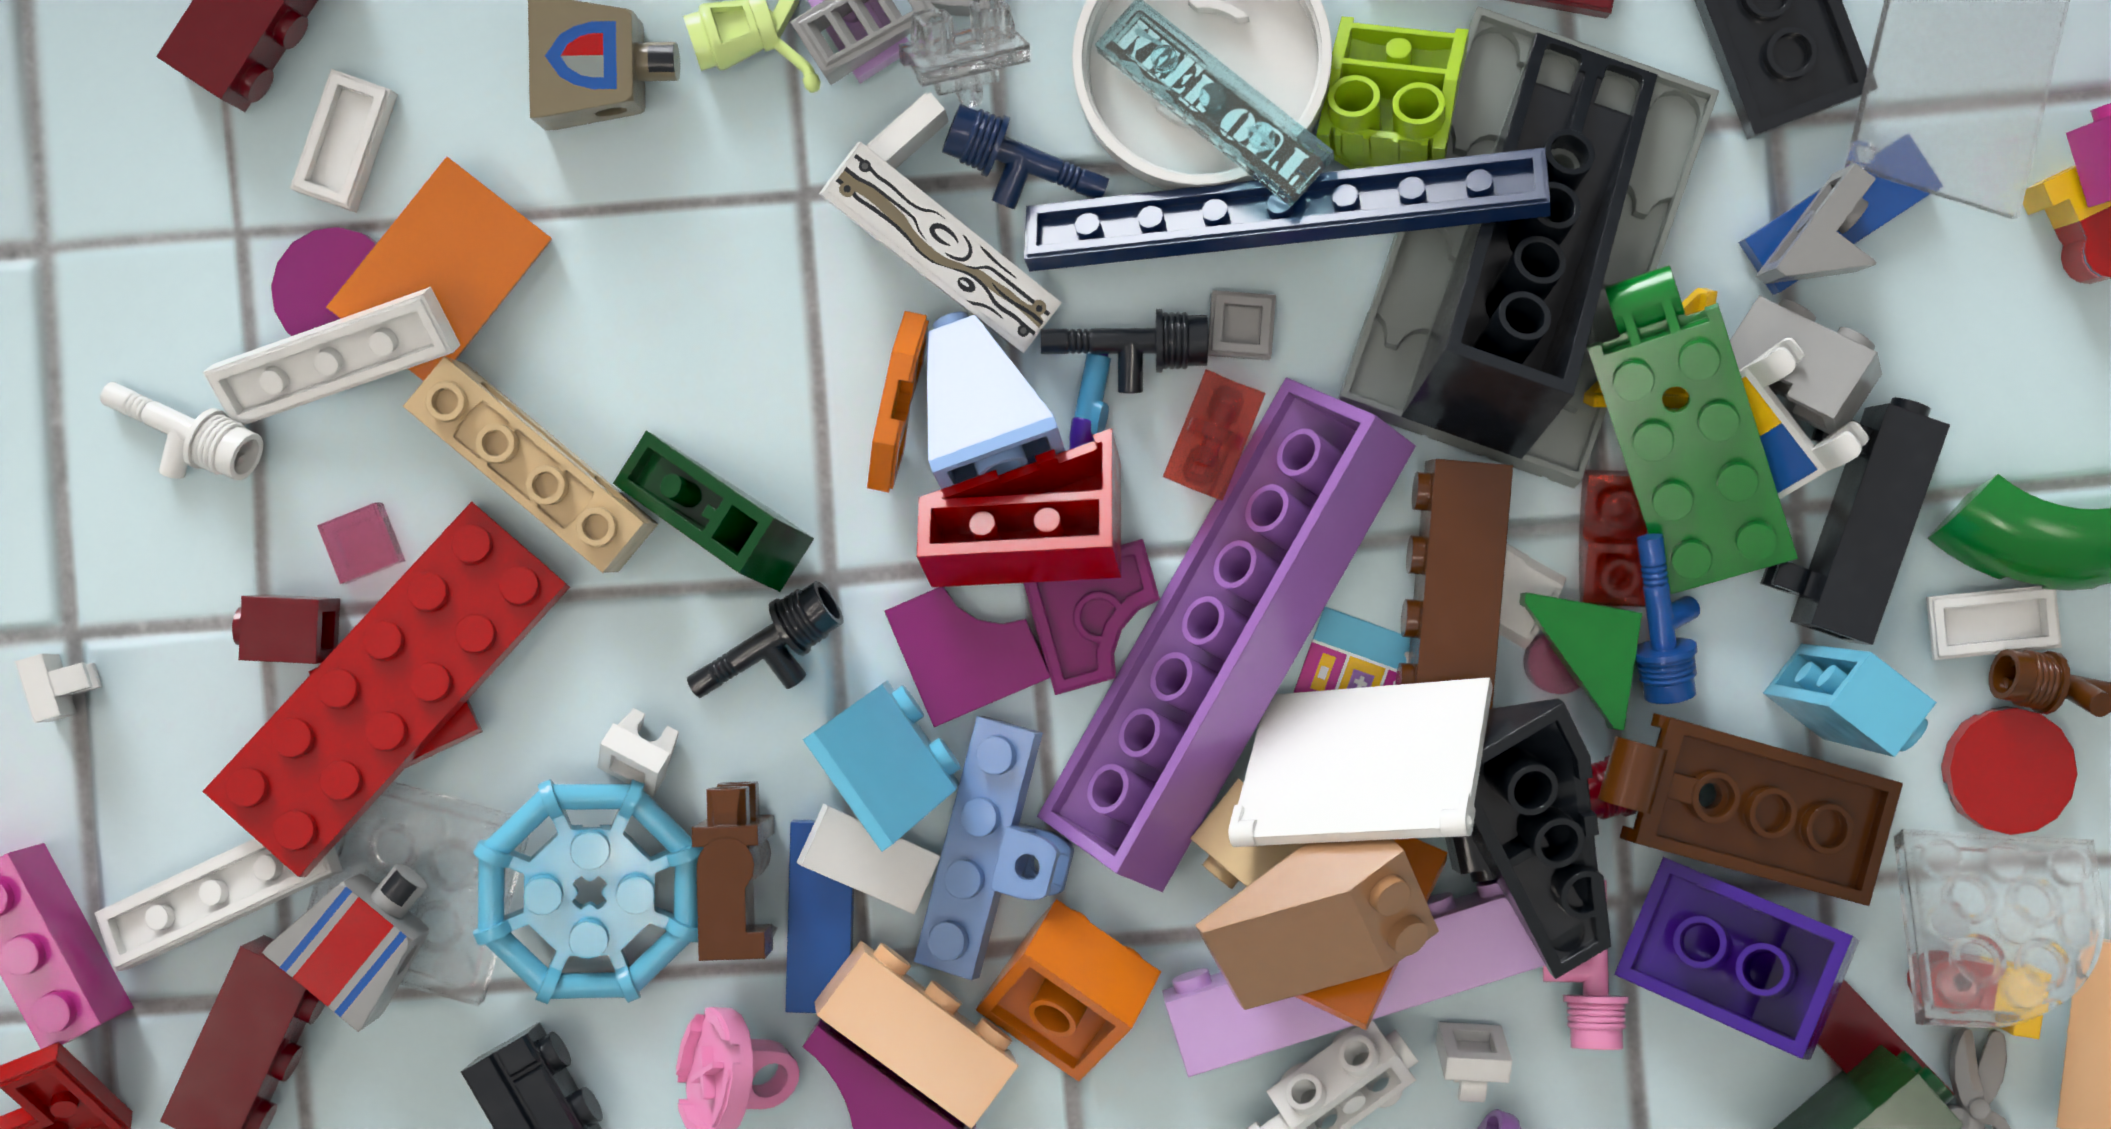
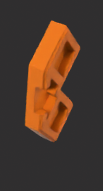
[867,311,929,493]

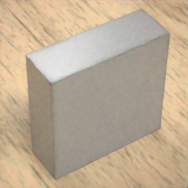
[1208,290,1276,360]

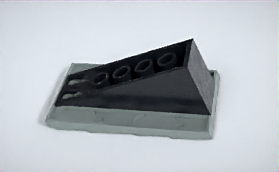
[1338,6,1719,489]

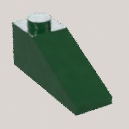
[613,430,814,592]

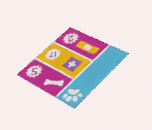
[1293,607,1410,693]

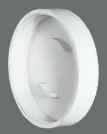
[1072,0,1332,190]

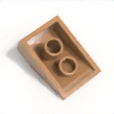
[1195,839,1439,1010]

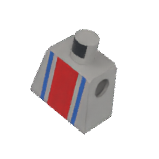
[262,863,429,1032]

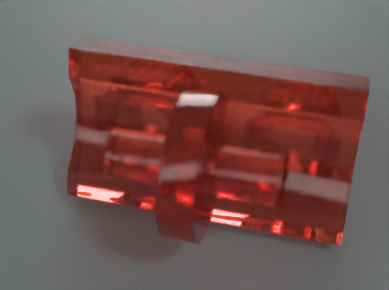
[1162,369,1266,501]

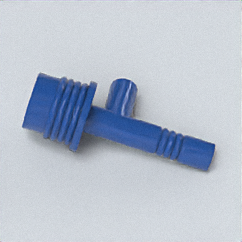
[1635,533,1700,704]

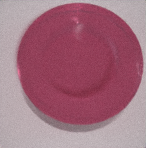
[1523,633,1581,694]

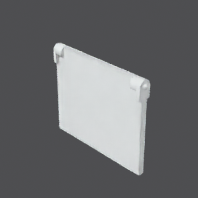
[1229,677,1493,847]

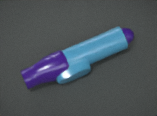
[1069,354,1111,450]

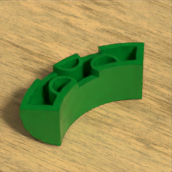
[1927,474,2111,591]

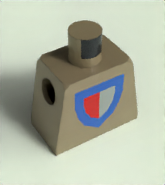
[528,0,680,130]

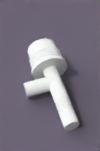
[100,382,263,480]

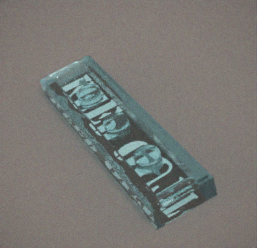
[1095,0,1334,207]

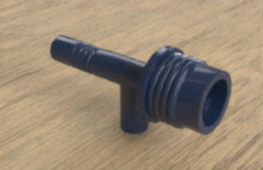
[942,104,1109,209]

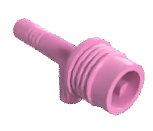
[1543,880,1629,1050]

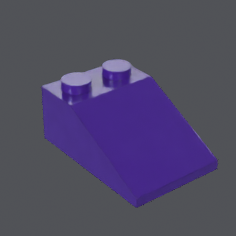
[1614,857,1860,1060]

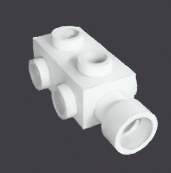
[1246,1020,1419,1129]

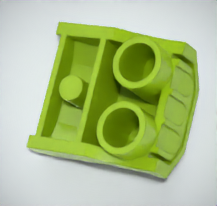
[1316,16,1469,169]

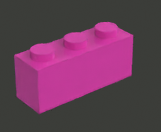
[0,843,134,1049]

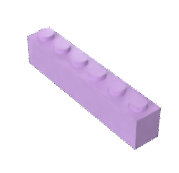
[1162,879,1546,1077]

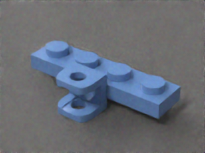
[914,716,1074,981]

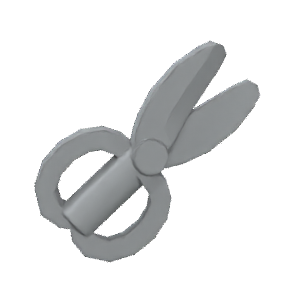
[1947,1027,2011,1129]

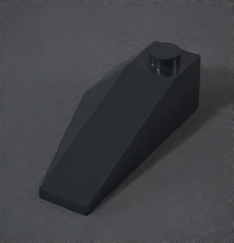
[1471,698,1611,979]

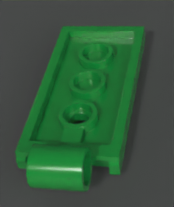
[1587,265,1798,594]

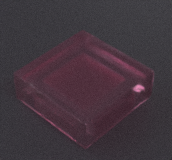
[317,502,406,584]

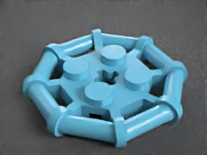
[472,779,704,1004]

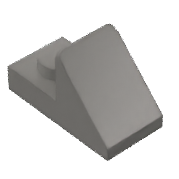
[1755,163,1876,284]

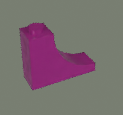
[802,1018,976,1129]

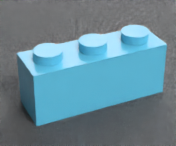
[1763,643,1937,757]

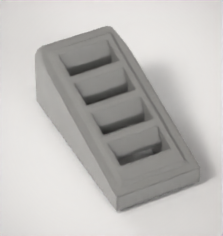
[790,0,938,85]

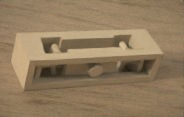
[403,356,658,573]

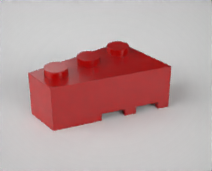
[916,428,1121,587]

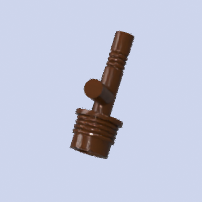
[1989,649,2111,717]

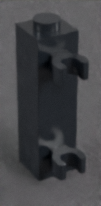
[1760,397,1950,645]

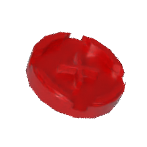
[1941,706,2078,835]

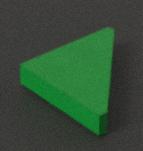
[1519,592,1642,730]

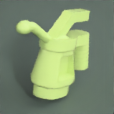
[683,0,821,93]

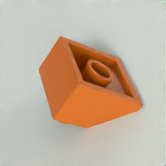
[976,899,1161,1082]

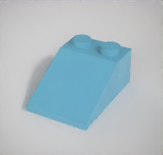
[803,680,961,852]

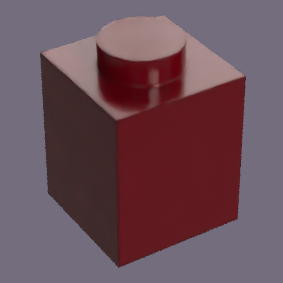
[232,594,340,664]

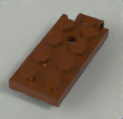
[1598,713,1903,906]

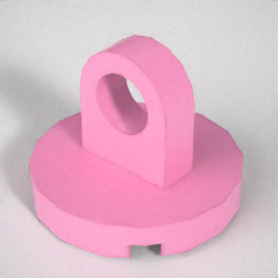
[676,1007,800,1129]

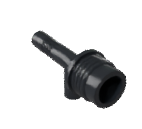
[1041,309,1208,393]
[687,581,844,698]

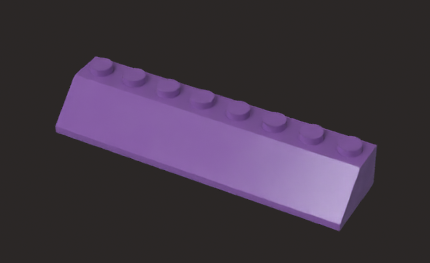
[1037,377,1416,892]

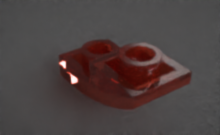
[1579,470,1647,607]

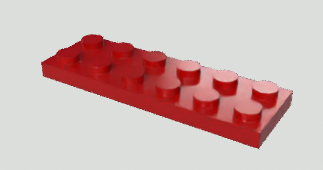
[202,501,570,877]

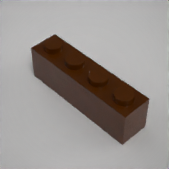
[1395,459,1513,709]

